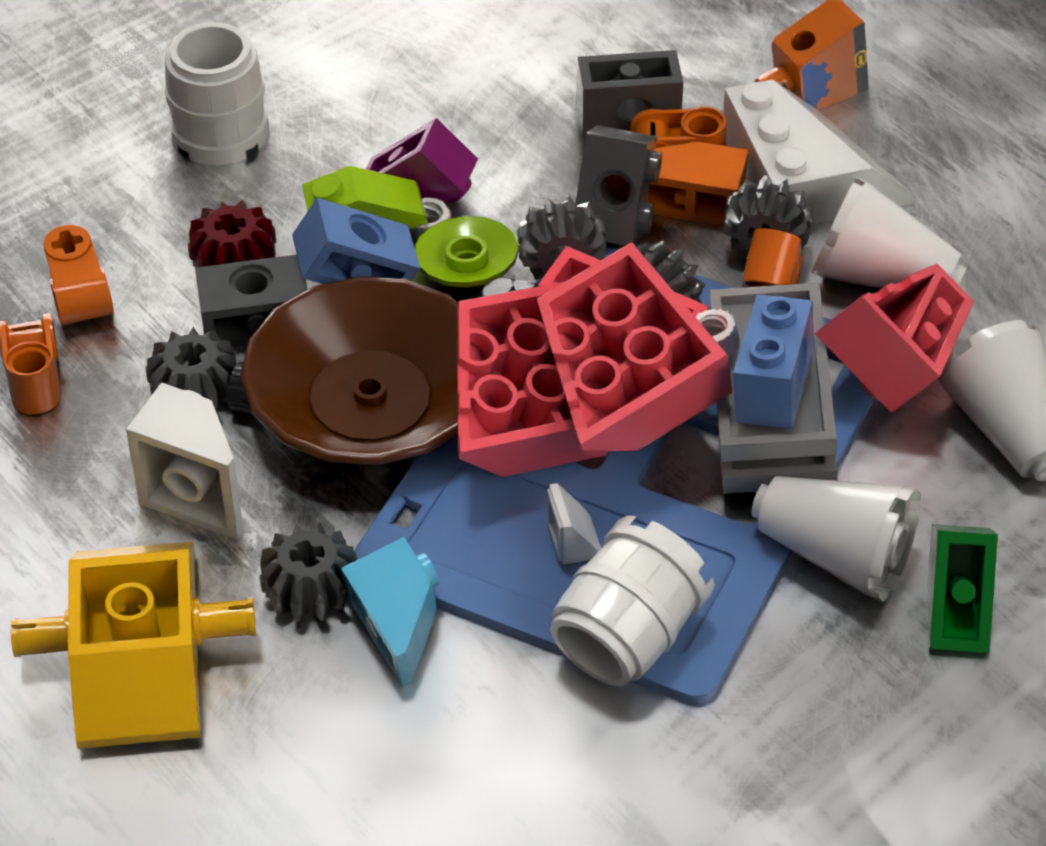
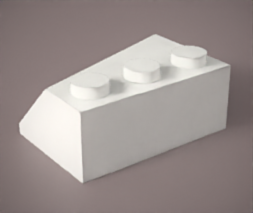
[723,79,916,225]

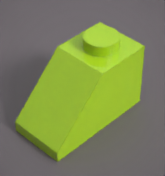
[301,165,428,230]

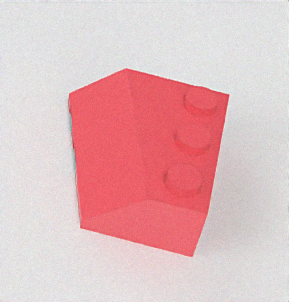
[537,242,733,451]
[457,282,608,477]

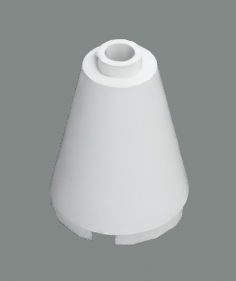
[811,177,966,289]
[938,320,1046,481]
[752,476,921,602]

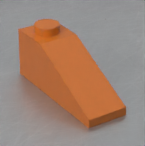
[608,142,749,226]

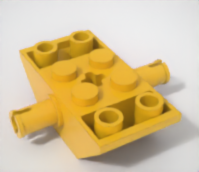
[10,541,256,749]

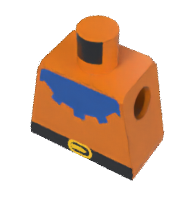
[754,0,869,110]

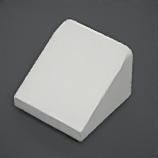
[547,483,601,565]

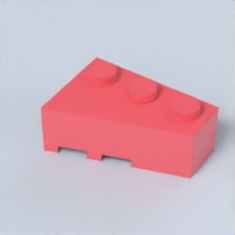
[814,264,974,413]

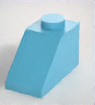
[341,537,440,687]

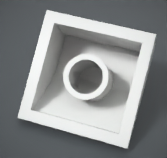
[126,382,243,541]

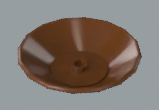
[240,276,458,465]

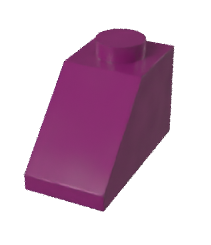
[365,118,478,203]

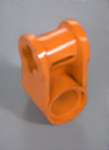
[630,106,726,148]
[44,225,114,326]
[742,228,804,288]
[0,313,61,415]

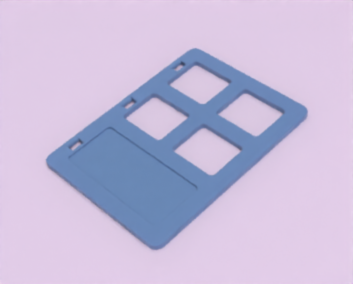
[354,245,874,705]

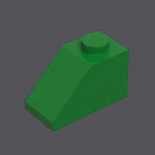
[927,524,998,653]

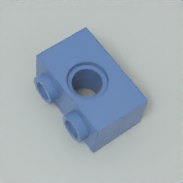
[292,198,420,284]
[733,294,814,429]

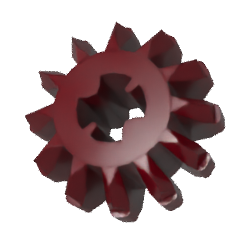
[187,200,277,267]

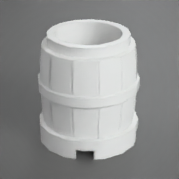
[164,22,269,166]
[550,515,715,687]

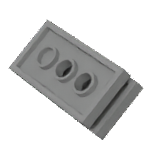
[709,283,837,494]

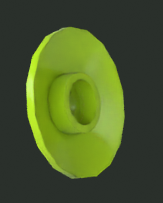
[415,216,518,287]

